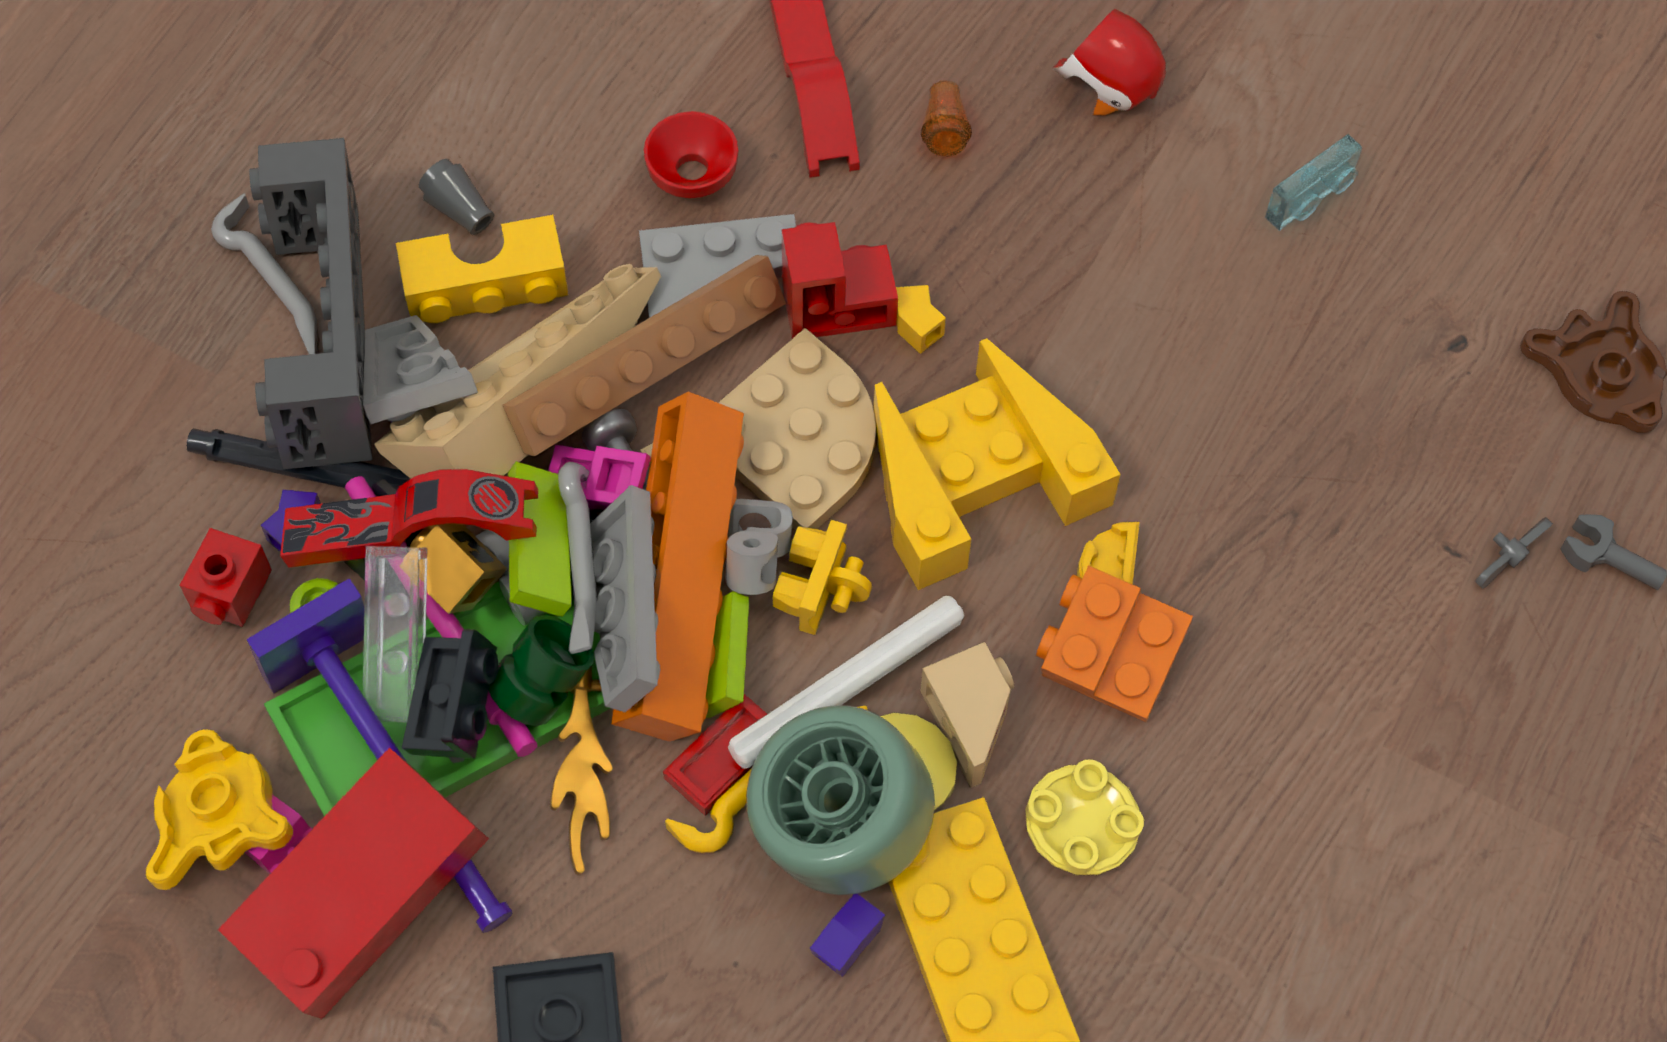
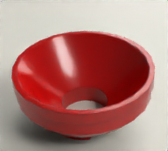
[644,111,738,198]

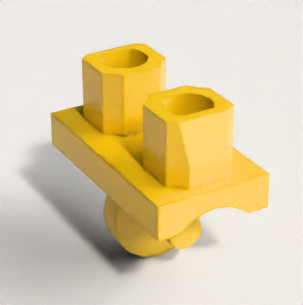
[773,520,872,635]

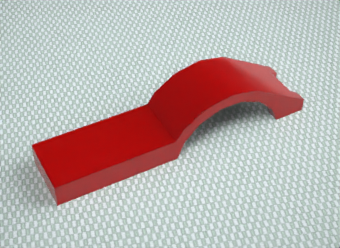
[769,0,860,178]

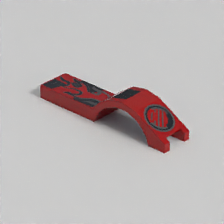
[280,469,538,568]

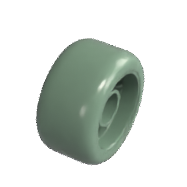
[746,706,935,895]

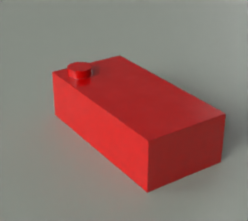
[218,747,489,1019]

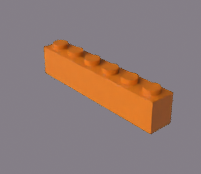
[611,391,744,742]

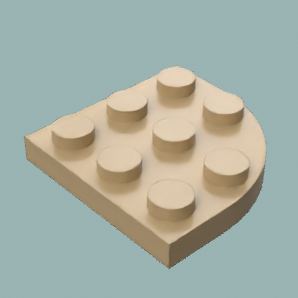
[718,328,876,530]

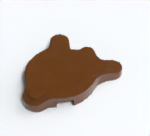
[1520,291,1667,433]

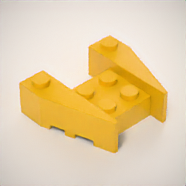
[873,338,1121,590]

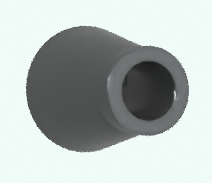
[418,159,494,235]

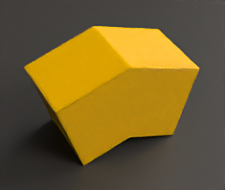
[896,285,946,354]

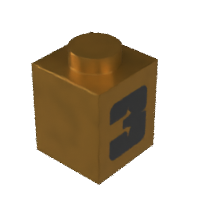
[401,523,507,614]

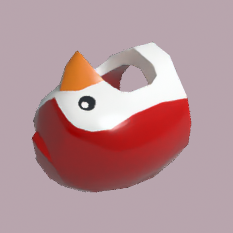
[1053,8,1166,116]

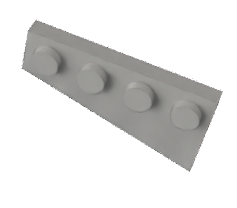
[590,485,660,712]

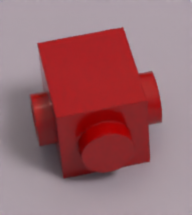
[179,528,272,627]

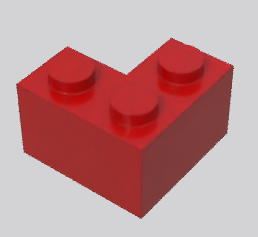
[781,222,898,339]

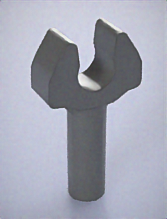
[1560,514,1667,590]

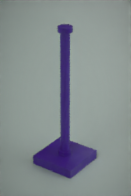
[246,578,513,933]

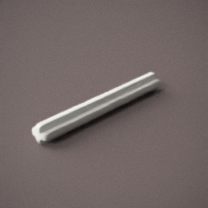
[728,596,964,768]

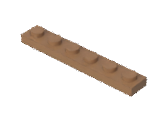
[503,255,786,456]

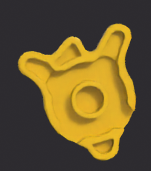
[146,729,293,890]

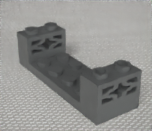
[249,138,373,469]

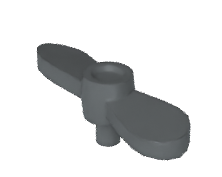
[1475,517,1553,589]

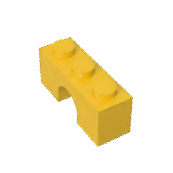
[396,215,569,323]

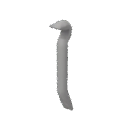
[211,193,318,355]
[558,462,597,654]

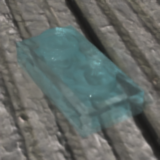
[1265,134,1363,231]

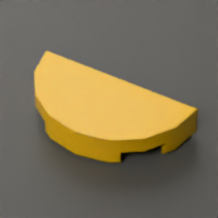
[1077,522,1140,584]

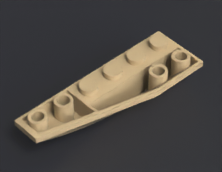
[375,264,661,479]

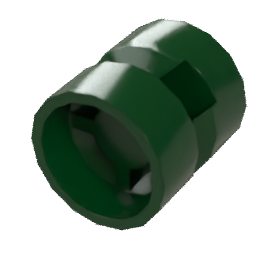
[489,615,594,726]

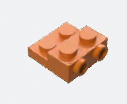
[1036,565,1193,722]

